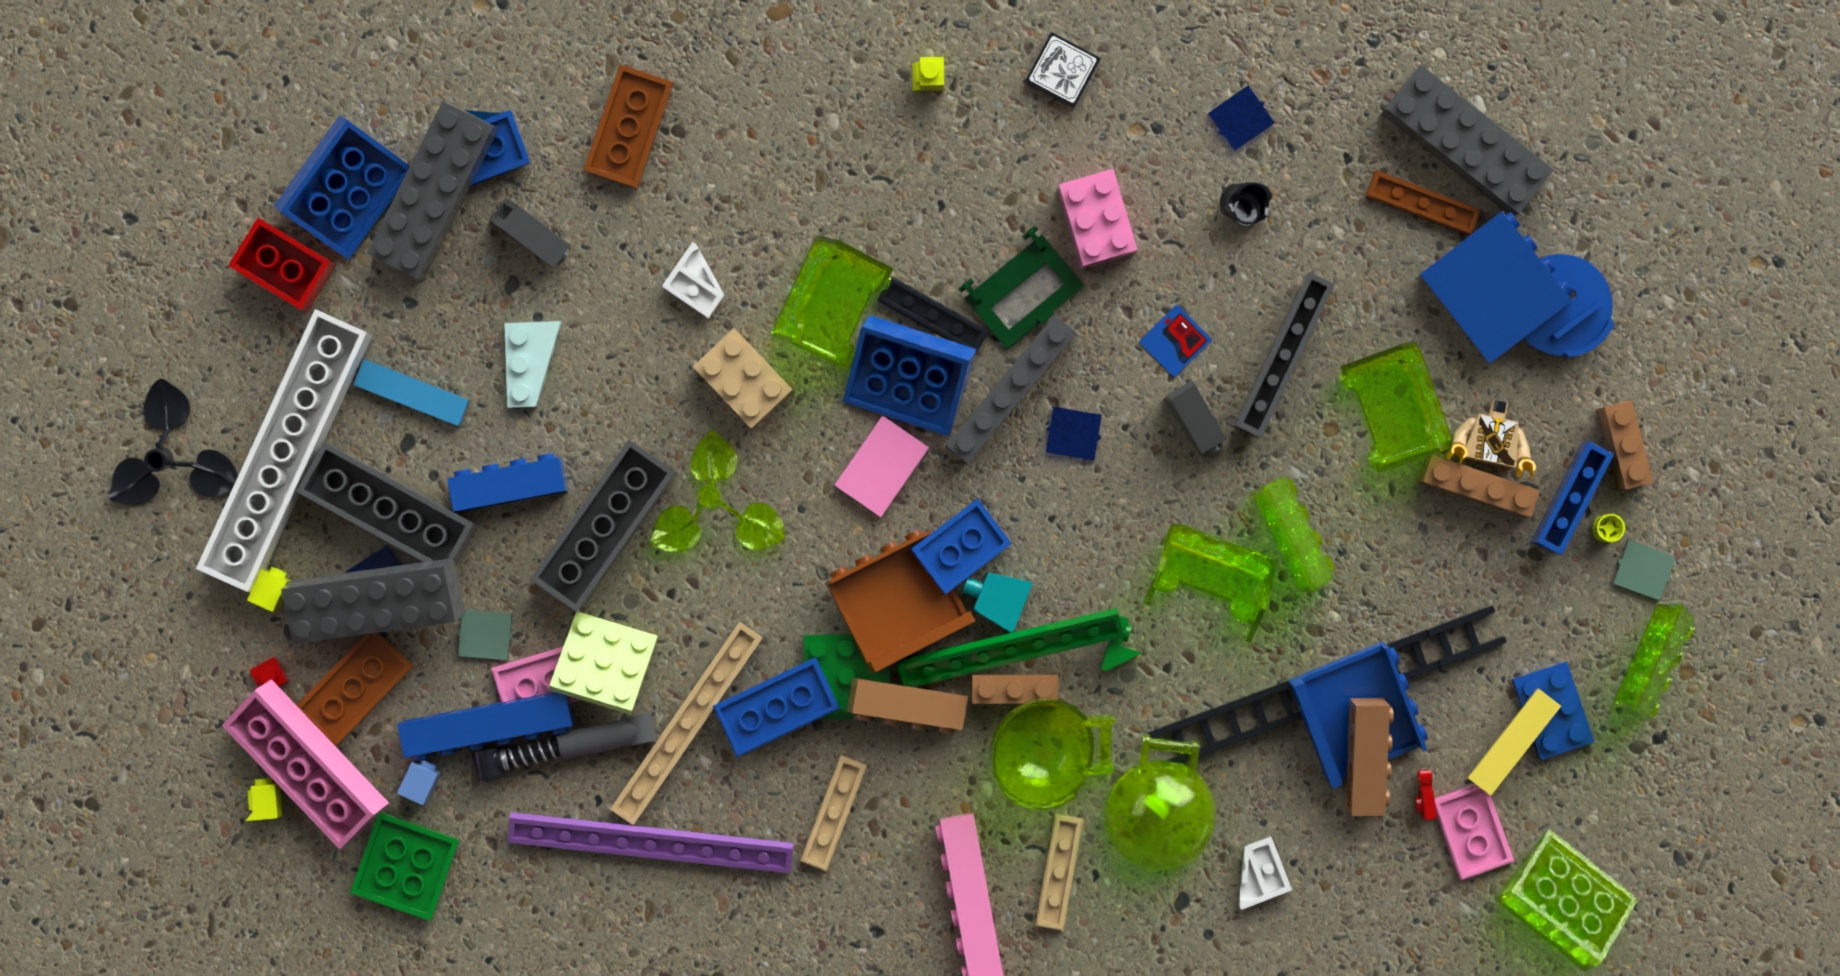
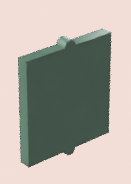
[1612,540,1675,601]
[457,610,513,660]

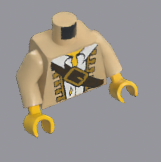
[1446,400,1536,478]

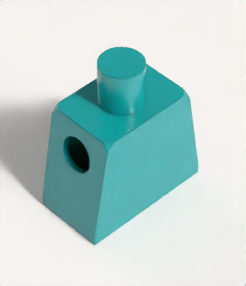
[962,573,1033,633]

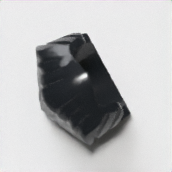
[1220,182,1272,226]

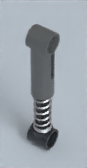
[472,712,658,781]

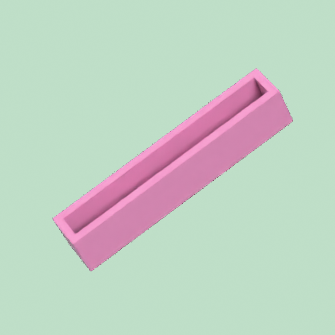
[935,812,1003,976]

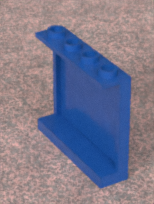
[1420,211,1573,363]
[1288,641,1428,789]

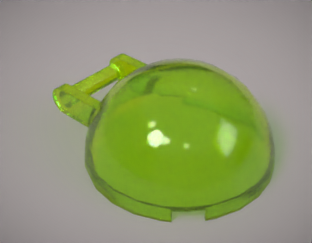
[989,698,1115,811]
[1104,734,1216,870]

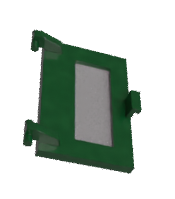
[958,226,1084,350]

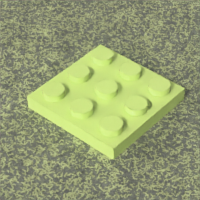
[549,612,658,715]

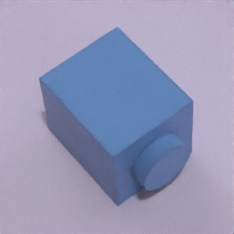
[397,759,441,805]

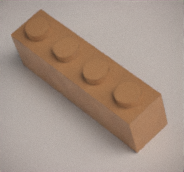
[1418,455,1540,518]
[847,678,968,734]
[1345,698,1394,816]

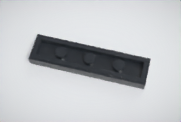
[877,276,989,355]

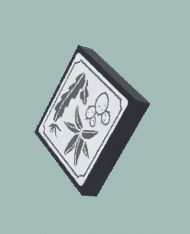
[1025,32,1101,109]

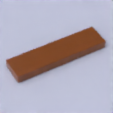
[1365,170,1481,236]

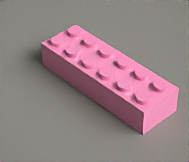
[222,679,389,849]

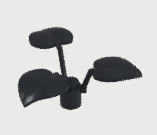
[108,378,238,504]

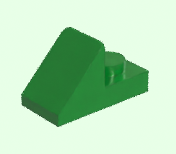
[1099,616,1142,671]

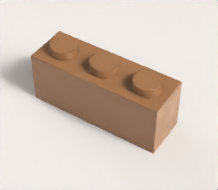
[1597,400,1653,491]
[972,674,1058,704]

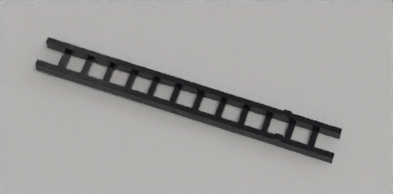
[1147,605,1507,770]

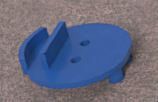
[1523,254,1614,358]

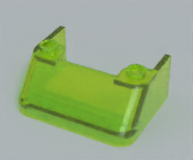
[1143,523,1276,643]

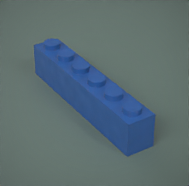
[397,692,575,760]

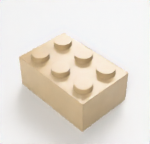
[693,328,794,430]

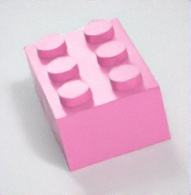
[1057,169,1138,270]

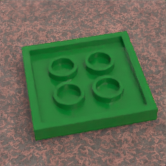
[804,634,890,720]
[350,812,460,921]

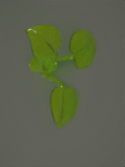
[650,430,785,552]

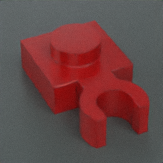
[1414,769,1436,820]

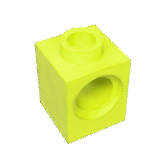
[247,566,291,612]

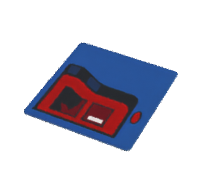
[1139,305,1212,377]

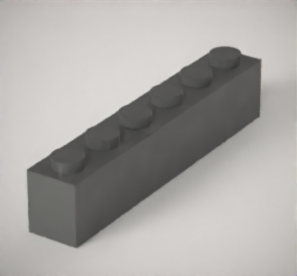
[1232,272,1335,439]
[946,315,1077,465]

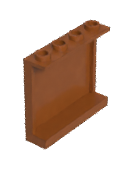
[825,529,975,674]

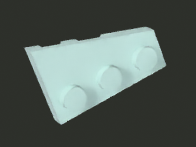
[505,321,562,408]

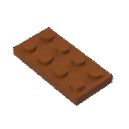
[584,64,674,190]
[296,632,414,747]

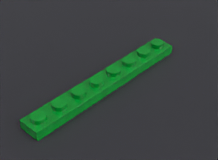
[897,608,1125,687]

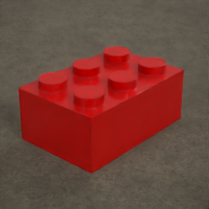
[228,218,337,313]

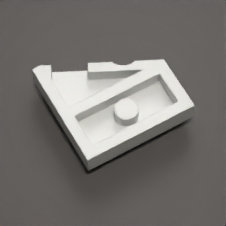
[662,242,725,319]
[1239,836,1292,910]

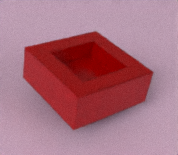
[249,656,290,687]

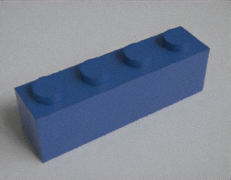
[1530,441,1614,556]
[447,453,568,513]

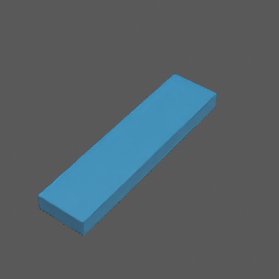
[353,359,470,427]

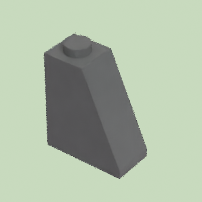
[489,198,570,268]
[1164,380,1226,456]

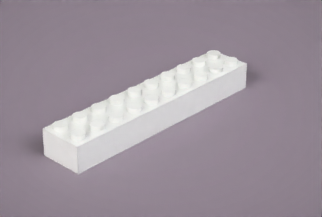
[196,309,373,592]

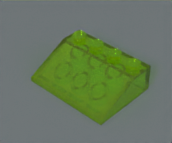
[1251,475,1335,592]
[1611,603,1695,721]
[1496,829,1638,972]

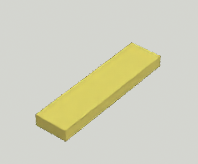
[1467,688,1561,796]

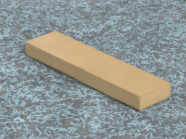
[800,755,867,872]
[1035,813,1083,931]

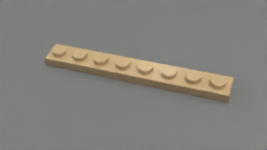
[610,622,763,825]

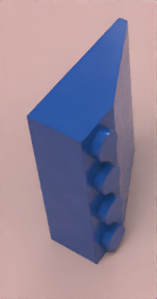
[274,115,410,260]
[843,315,977,436]

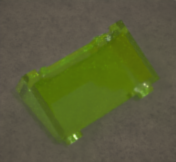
[772,236,893,371]
[1340,341,1453,473]

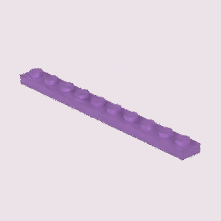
[508,812,794,873]

